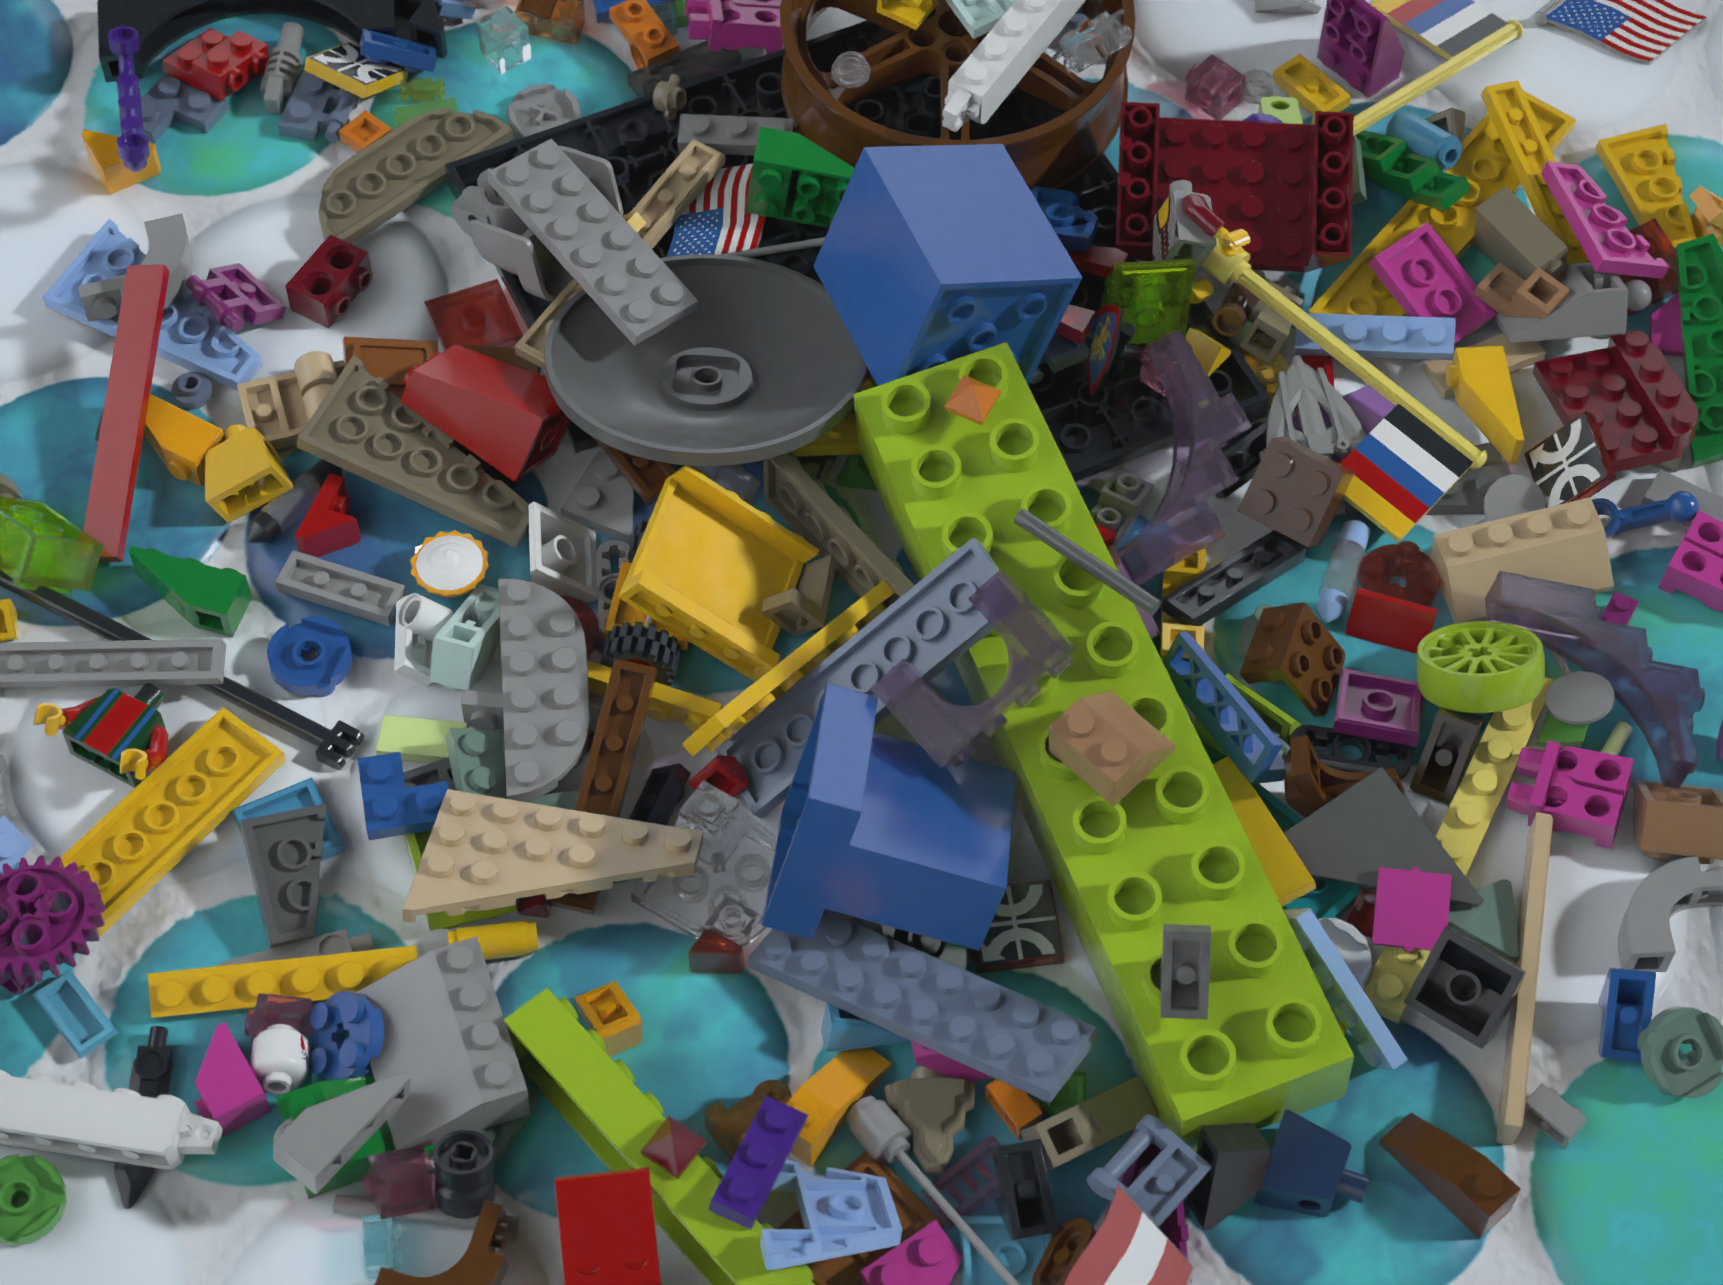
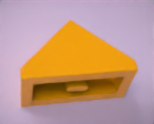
[82,129,162,195]

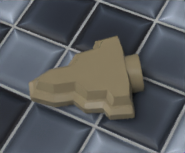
[885,1066,975,1176]

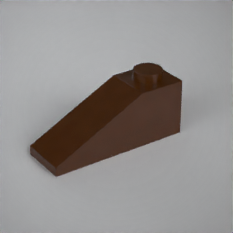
[1379,1113,1521,1239]

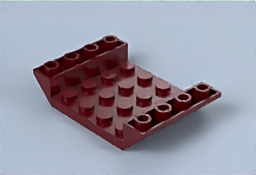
[1115,102,1354,273]

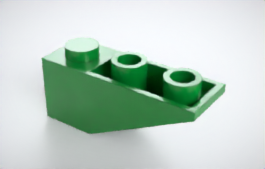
[128,546,252,637]

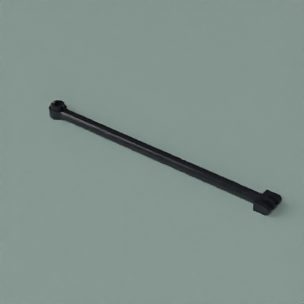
[0,563,365,770]

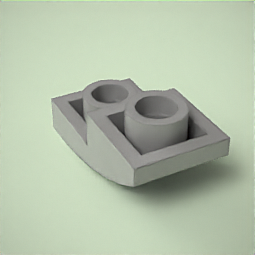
[1090,469,1154,548]

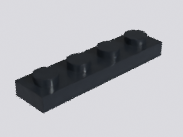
[1162,530,1306,626]

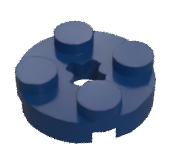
[267,616,353,697]
[309,991,384,1080]

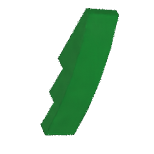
[1355,130,1471,212]

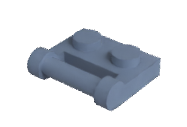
[1087,1114,1212,1228]

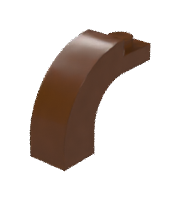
[1284,735,1405,817]
[374,1200,511,1285]

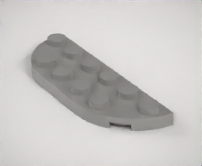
[498,579,591,802]

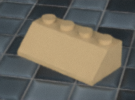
[1430,498,1614,624]

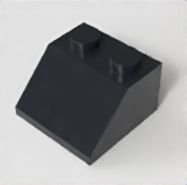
[1404,925,1526,1049]

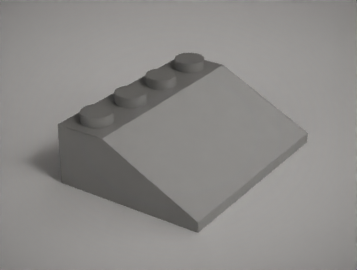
[357,936,530,1155]

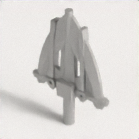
[1260,355,1366,460]

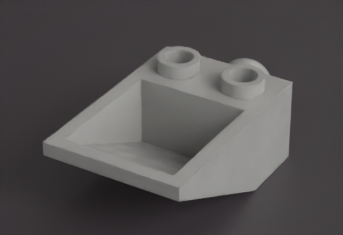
[1494,262,1652,343]

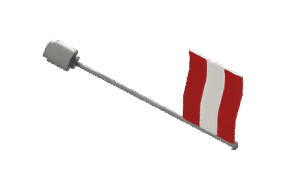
[846,1096,1195,1285]

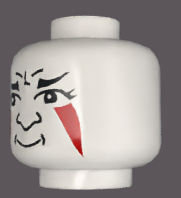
[250,1024,311,1095]

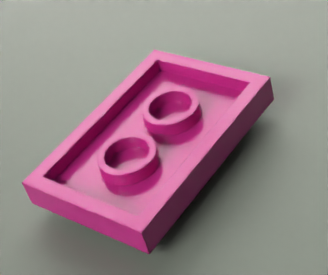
[1368,222,1498,345]

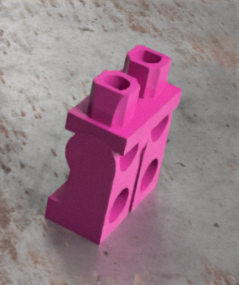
[685,0,783,54]
[1658,511,1723,612]
[1507,740,1634,849]

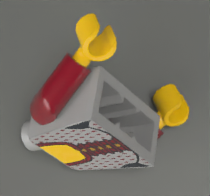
[1152,180,1250,304]

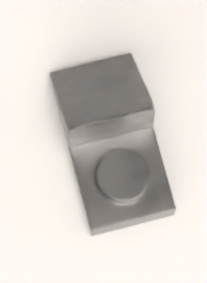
[1160,924,1211,1019]

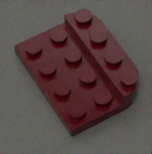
[1533,331,1698,474]

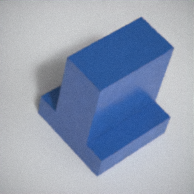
[762,683,1016,951]

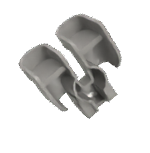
[451,146,623,302]

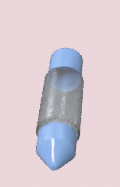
[1316,519,1371,623]

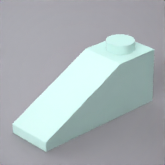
[430,584,500,691]

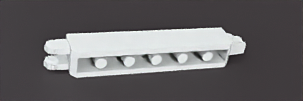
[942,0,1086,132]
[0,1070,223,1170]

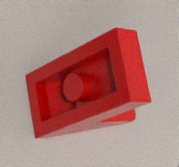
[295,473,361,558]

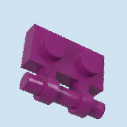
[185,263,287,332]

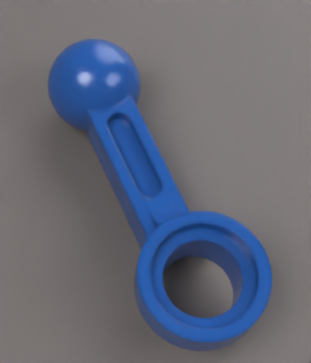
[1592,491,1699,538]

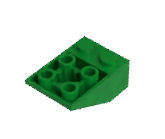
[746,126,855,228]

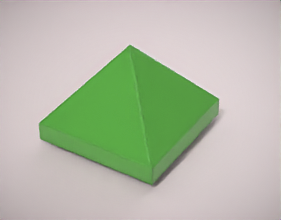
[1040,1069,1086,1114]

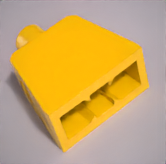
[205,424,293,523]

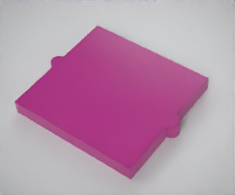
[1372,867,1452,953]

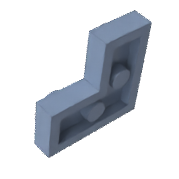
[141,74,229,143]

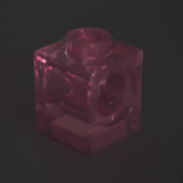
[1185,54,1246,120]

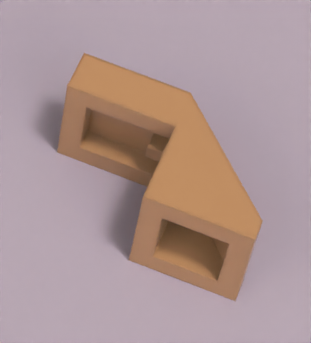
[1473,262,1570,318]

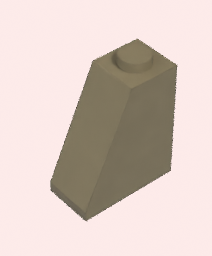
[1474,186,1568,281]

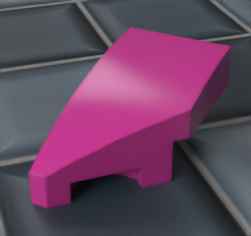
[1649,293,1683,357]

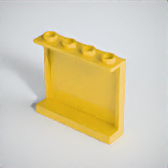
[618,465,819,682]

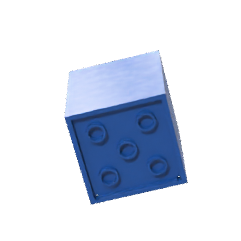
[813,144,1082,386]

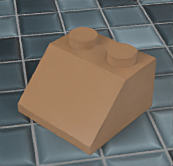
[1049,690,1176,807]
[1633,779,1723,864]

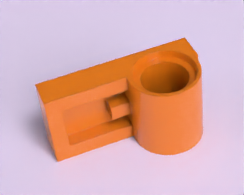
[609,0,679,73]

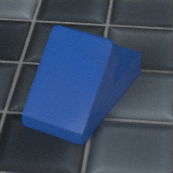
[1598,967,1657,1061]

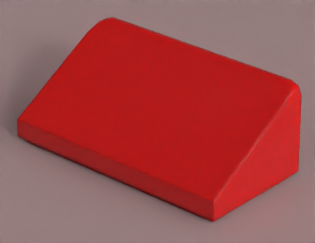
[1345,588,1438,654]

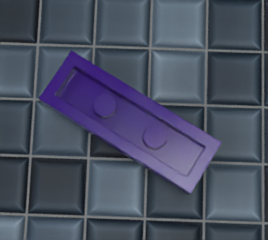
[708,1096,808,1230]

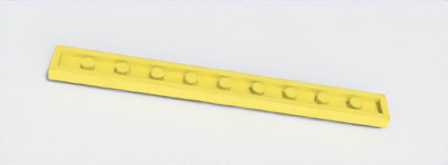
[1363,677,1555,1024]

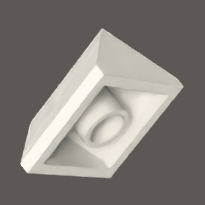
[528,501,598,603]

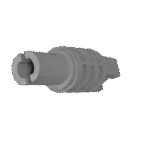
[260,22,304,114]

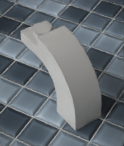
[78,213,193,322]
[1618,856,1723,973]

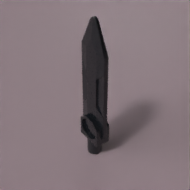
[114,1026,173,1209]

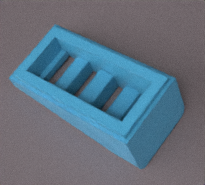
[821,1003,911,1052]

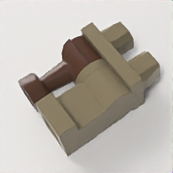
[1213,269,1304,364]

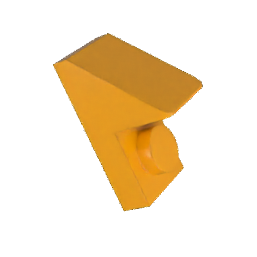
[1689,185,1723,246]
[574,981,642,1057]

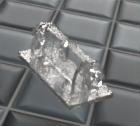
[1052,8,1132,73]

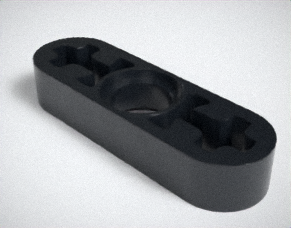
[1289,725,1414,780]

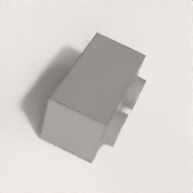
[1524,1083,1587,1149]

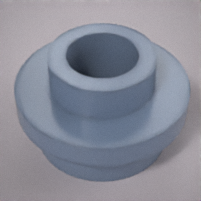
[172,372,212,410]

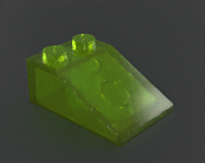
[1101,259,1196,344]
[0,496,104,594]

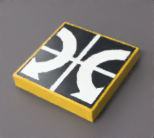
[304,42,408,99]

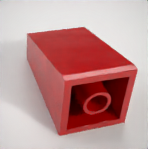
[400,344,571,482]

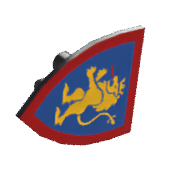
[1084,304,1143,397]

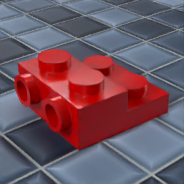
[162,28,269,101]

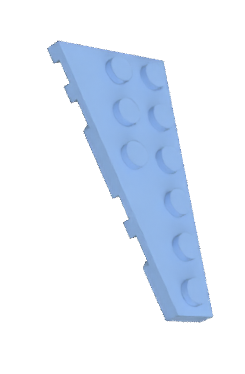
[43,218,262,391]

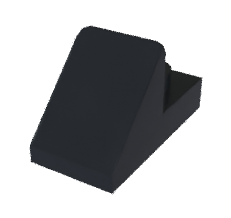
[992,1139,1058,1241]

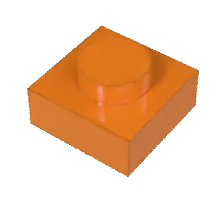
[339,110,392,153]

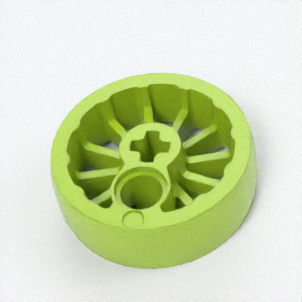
[1416,621,1545,713]

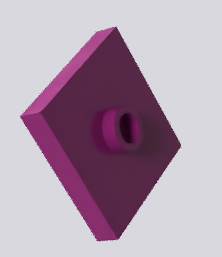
[1332,668,1423,747]

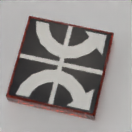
[1524,411,1617,508]
[973,879,1065,974]

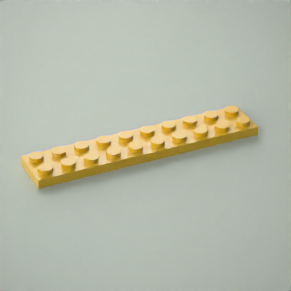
[1308,91,1576,358]

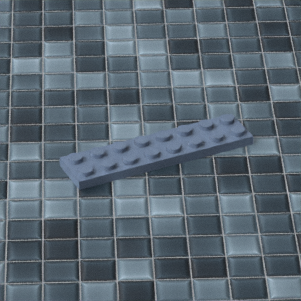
[716,537,1022,819]
[748,910,1098,1103]

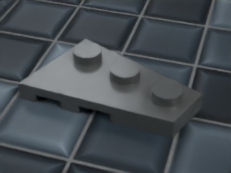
[240,803,327,949]

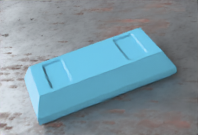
[32,969,118,1059]

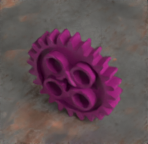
[0,855,105,985]

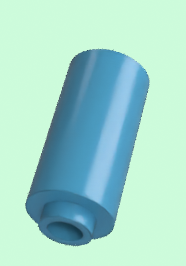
[1386,110,1462,172]

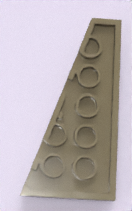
[297,355,529,548]

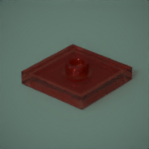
[424,279,523,351]

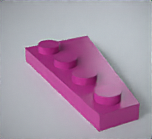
[1541,161,1669,279]

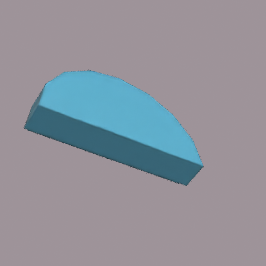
[1292,268,1323,329]

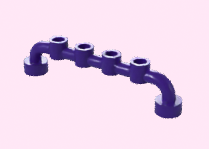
[108,26,150,173]

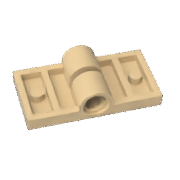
[236,351,344,450]

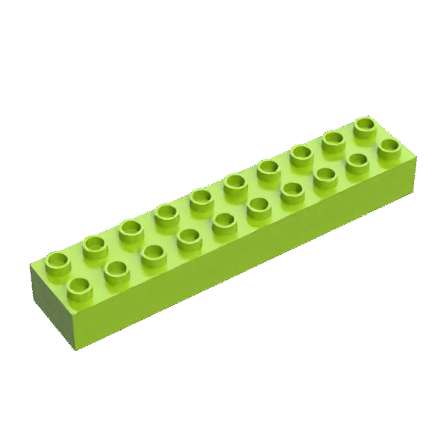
[853,342,1354,1152]

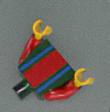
[33,683,169,788]

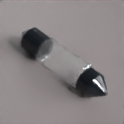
[248,459,343,543]

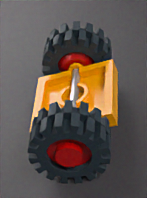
[601,517,689,686]

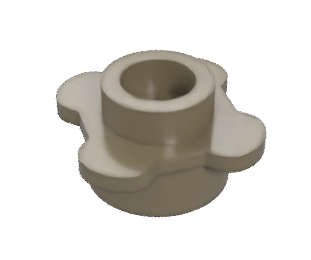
[653,75,687,120]

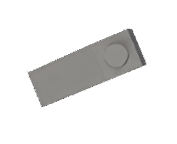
[273,1072,411,1194]

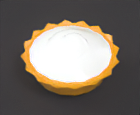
[409,530,490,598]

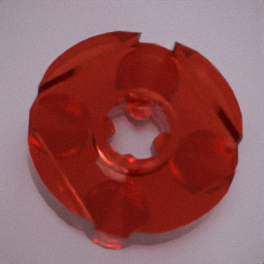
[1357,541,1441,607]

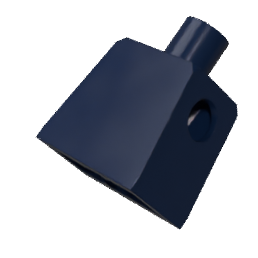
[1254,1109,1371,1217]

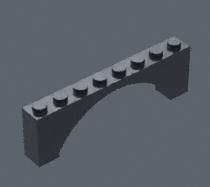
[97,0,398,82]

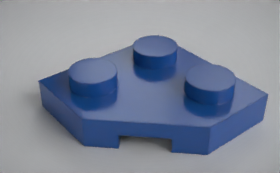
[1031,186,1098,252]

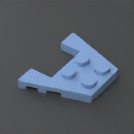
[760,1160,902,1270]

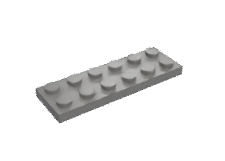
[487,139,698,346]

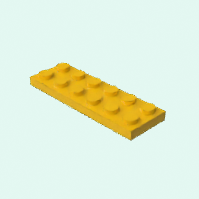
[682,580,894,757]
[61,707,286,936]

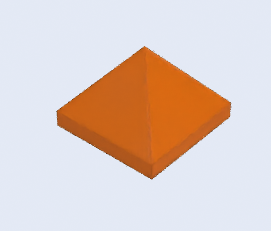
[944,375,1001,425]

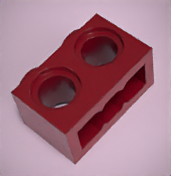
[285,234,373,329]

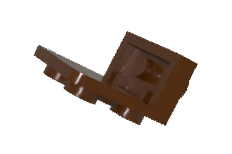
[1239,602,1345,717]

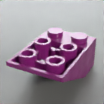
[1317,0,1405,99]

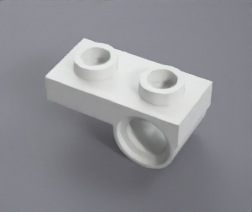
[394,593,453,686]

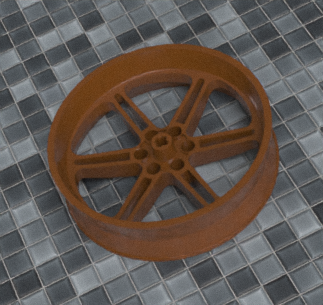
[780,0,1135,191]

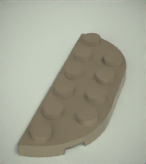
[319,108,513,244]

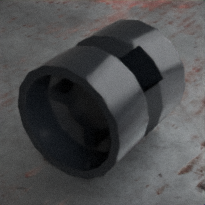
[433,1130,495,1219]

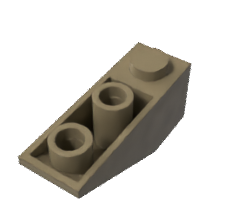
[1020,1075,1159,1171]

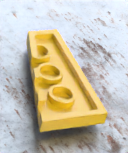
[1595,124,1696,259]

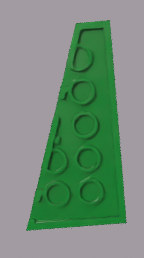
[1675,233,1723,469]

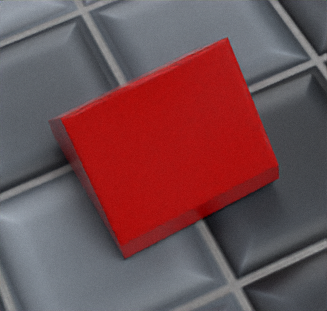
[688,755,749,811]

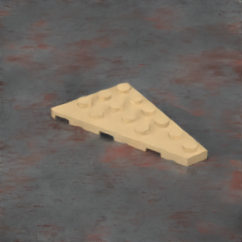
[403,789,703,923]

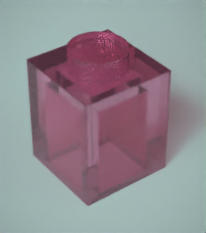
[362,1145,436,1220]

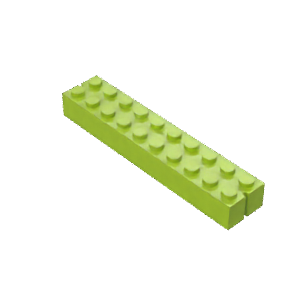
[504,988,815,1285]

